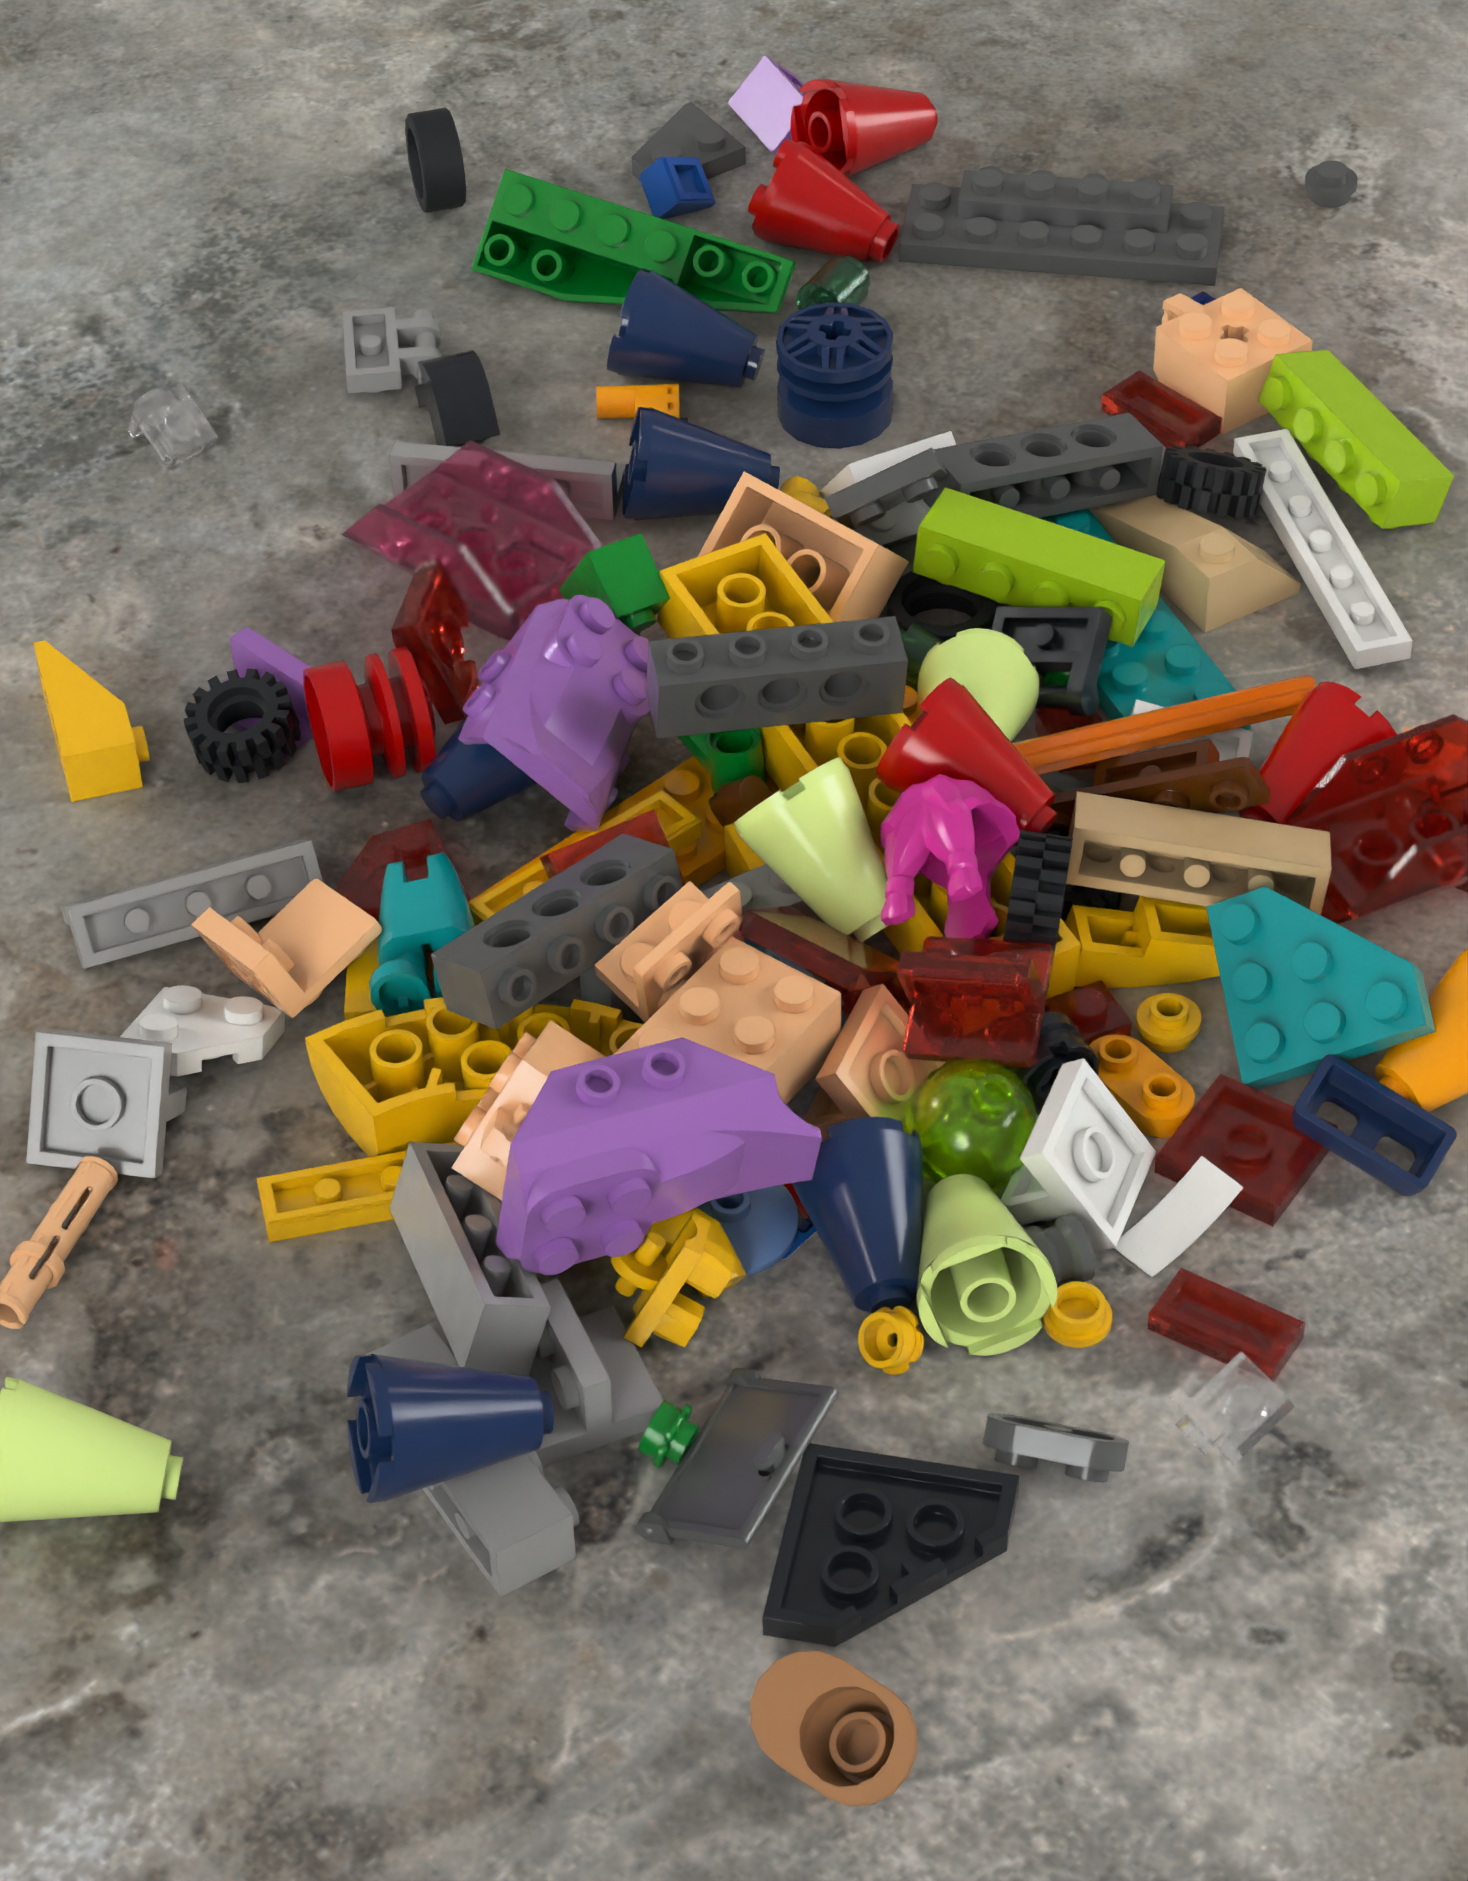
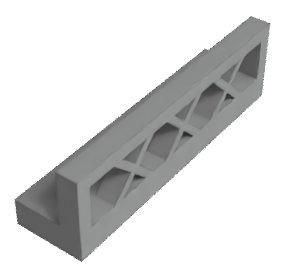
[389,441,626,520]
[60,840,323,969]

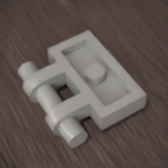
[341,306,442,393]

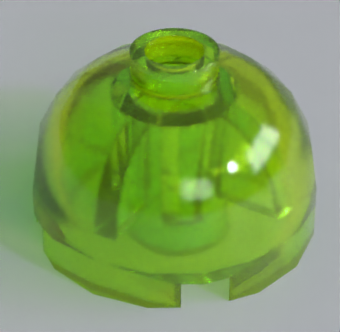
[901,1058,1038,1193]

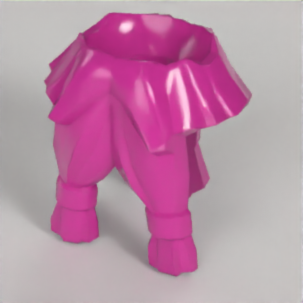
[879,774,1020,950]

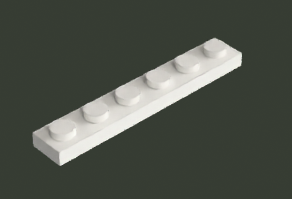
[1233,429,1413,669]

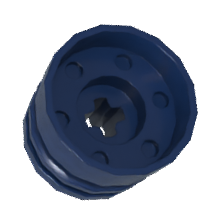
[776,302,893,449]

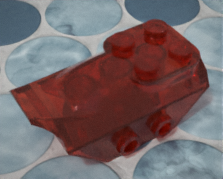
[1286,714,1468,924]

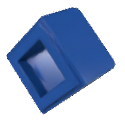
[640,156,716,219]

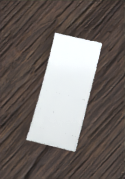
[1115,1155,1244,1277]

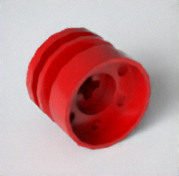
[303,646,436,793]

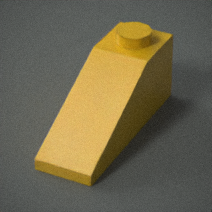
[33,640,150,802]

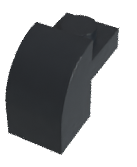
[414,350,500,446]

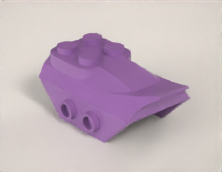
[458,595,650,832]
[496,1037,822,1275]

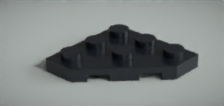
[762,1443,1019,1647]

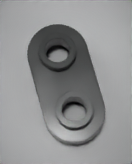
[983,1413,1129,1483]

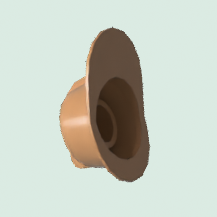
[750,1650,918,1807]

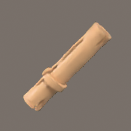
[0,1156,118,1329]

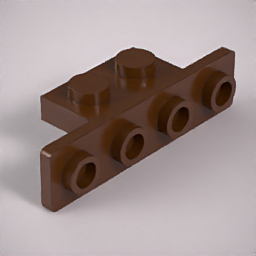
[1045,739,1271,837]

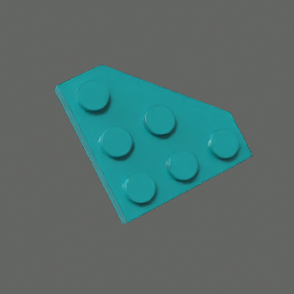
[1206,886,1436,1092]

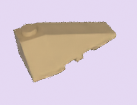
[1088,495,1301,633]

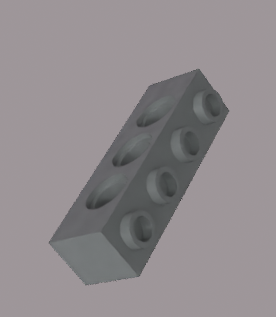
[923,413,1164,518]
[646,616,908,738]
[431,833,683,1029]

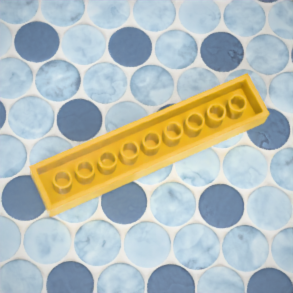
[657,533,1081,1039]

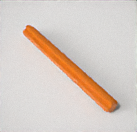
[1012,675,1316,775]

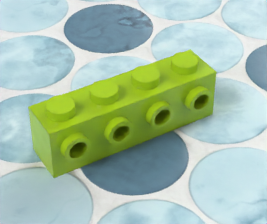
[1258,350,1454,529]
[912,487,1166,647]

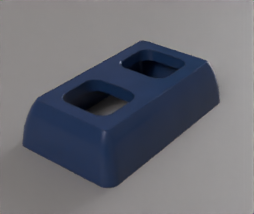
[1292,1055,1457,1196]

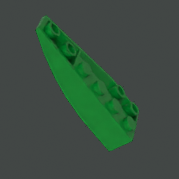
[471,169,796,314]

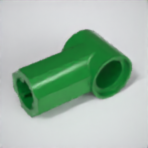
[677,728,767,793]

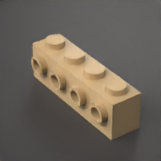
[1066,791,1331,915]

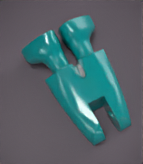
[369,853,475,1016]

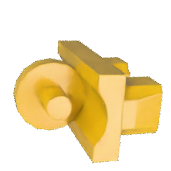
[611,1212,736,1348]

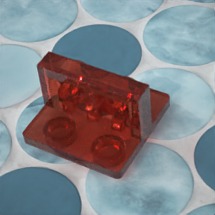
[897,936,1054,1068]

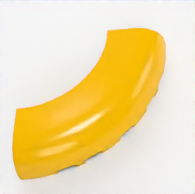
[305,997,643,1157]

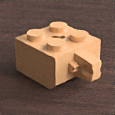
[1153,288,1313,434]
[451,1020,606,1201]

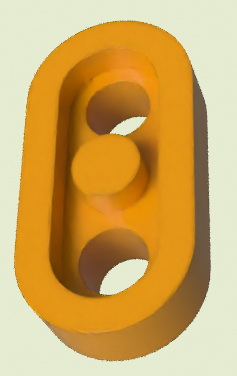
[1090,1034,1195,1138]

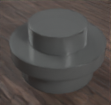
[1305,161,1358,208]

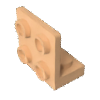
[191,879,383,1019]
[594,881,745,1022]

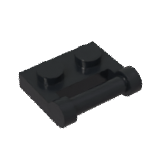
[992,606,1112,716]

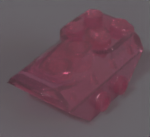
[341,440,603,641]

